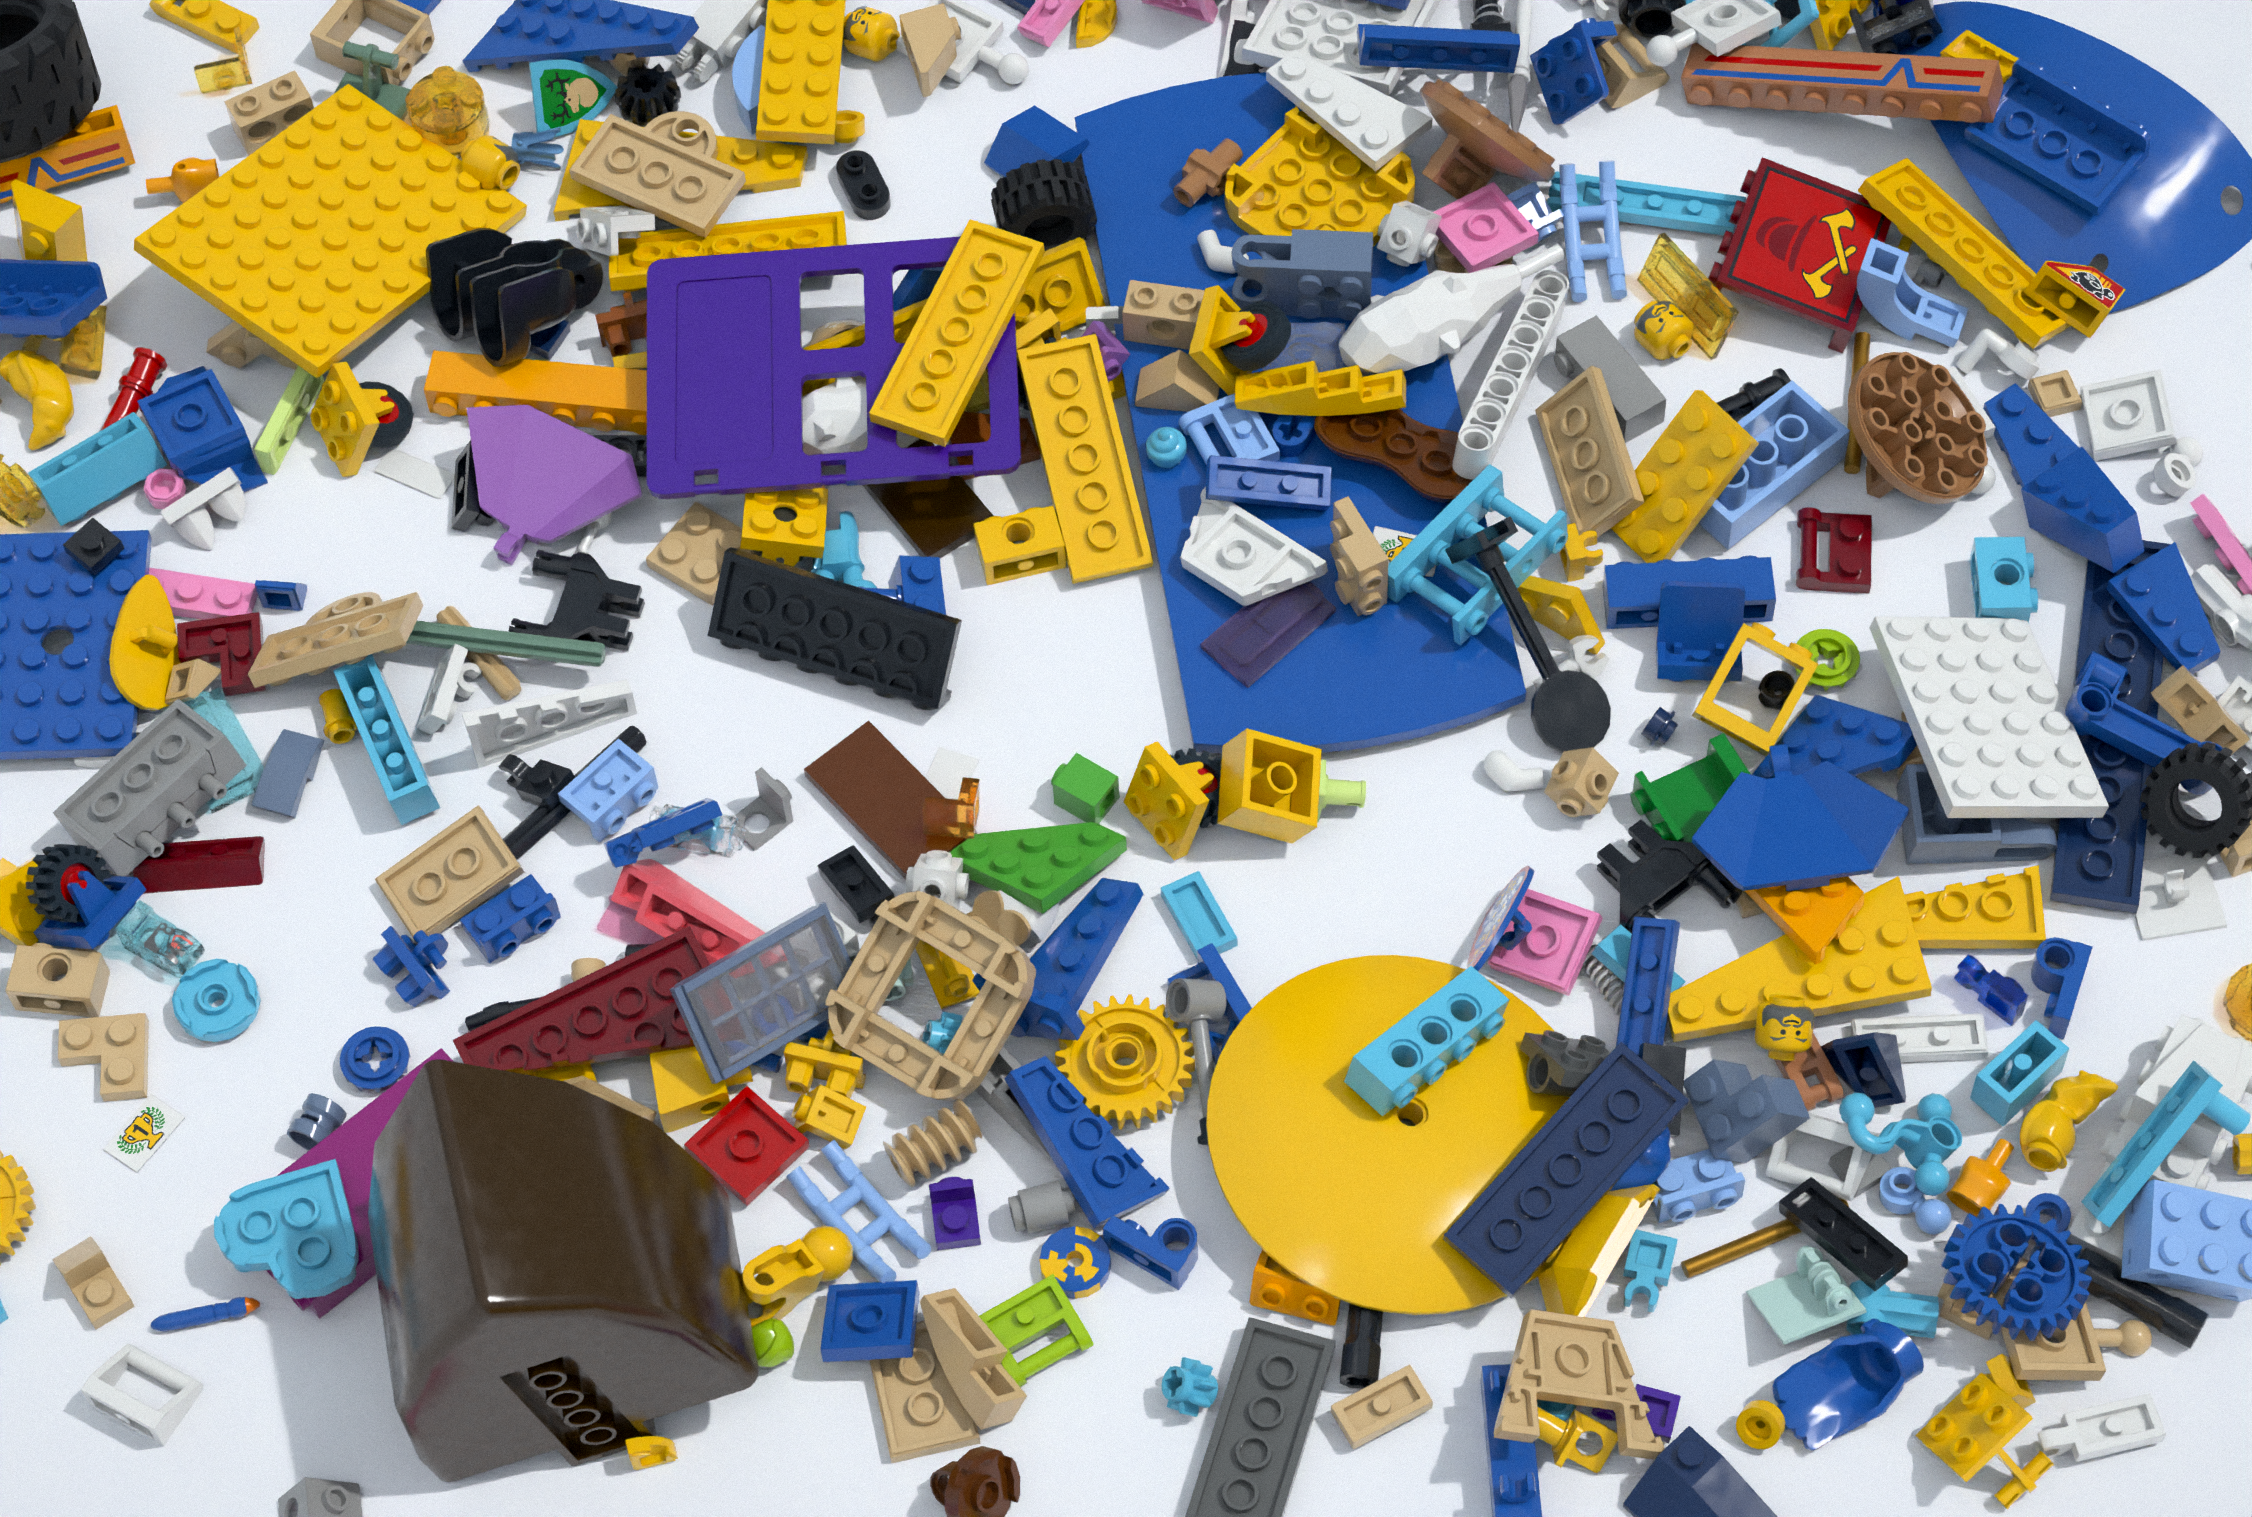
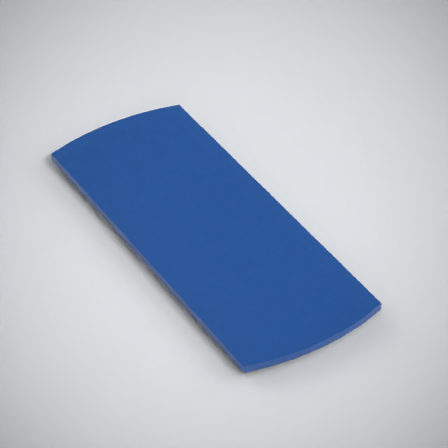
[1075,72,1526,754]

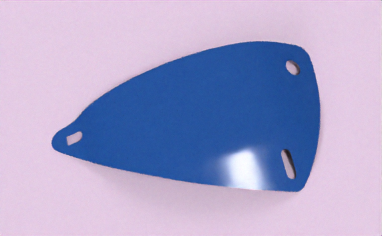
[1873,0,2252,314]

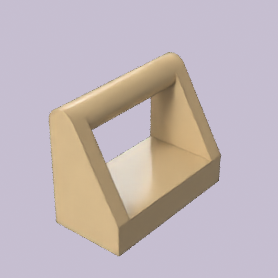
[1595,24,1670,108]

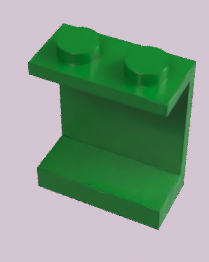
[1630,733,1750,843]

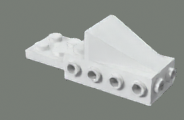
[2067,1014,2252,1268]

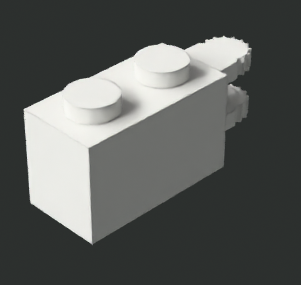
[675,0,768,83]

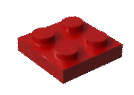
[684,1086,810,1206]

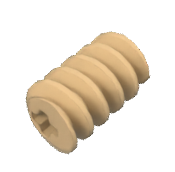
[883,1099,982,1188]

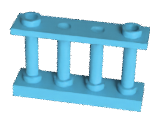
[1387,464,1568,646]

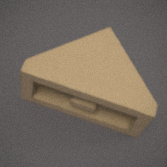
[1135,350,1220,412]

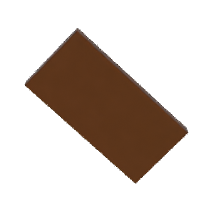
[804,720,977,880]

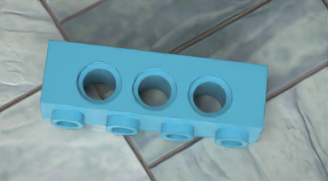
[333,654,440,825]
[1344,966,1509,1116]

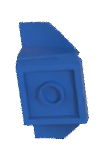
[137,365,268,492]

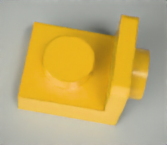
[791,1084,866,1149]

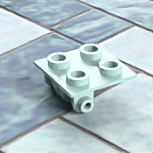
[1746,1246,1867,1345]

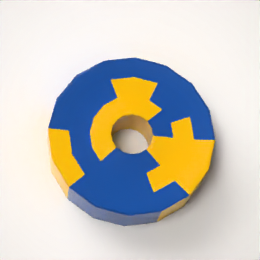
[1039,1226,1111,1299]

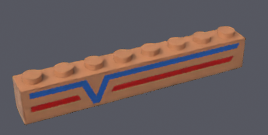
[1681,43,2004,123]

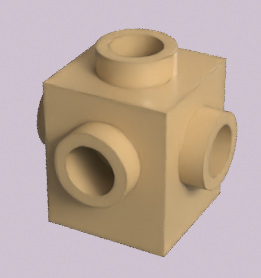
[1544,747,1619,817]

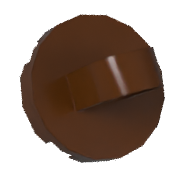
[930,1446,1020,1517]

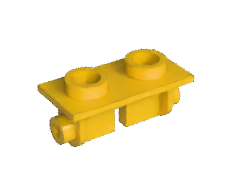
[915,939,980,1009]

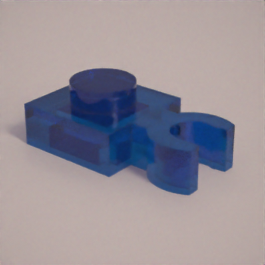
[1954,954,2028,1026]

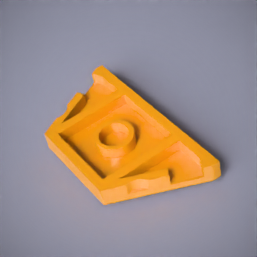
[1745,876,1864,965]

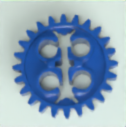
[1941,1204,2092,1341]

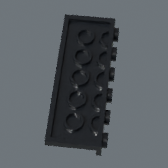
[707,547,962,710]

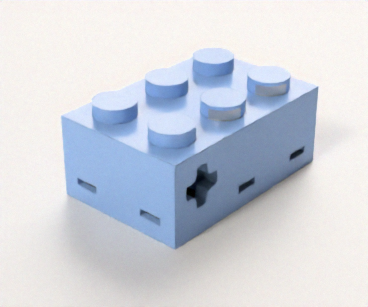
[2121,1179,2252,1302]

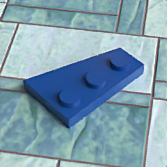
[1983,383,2079,488]
[2106,542,2221,674]

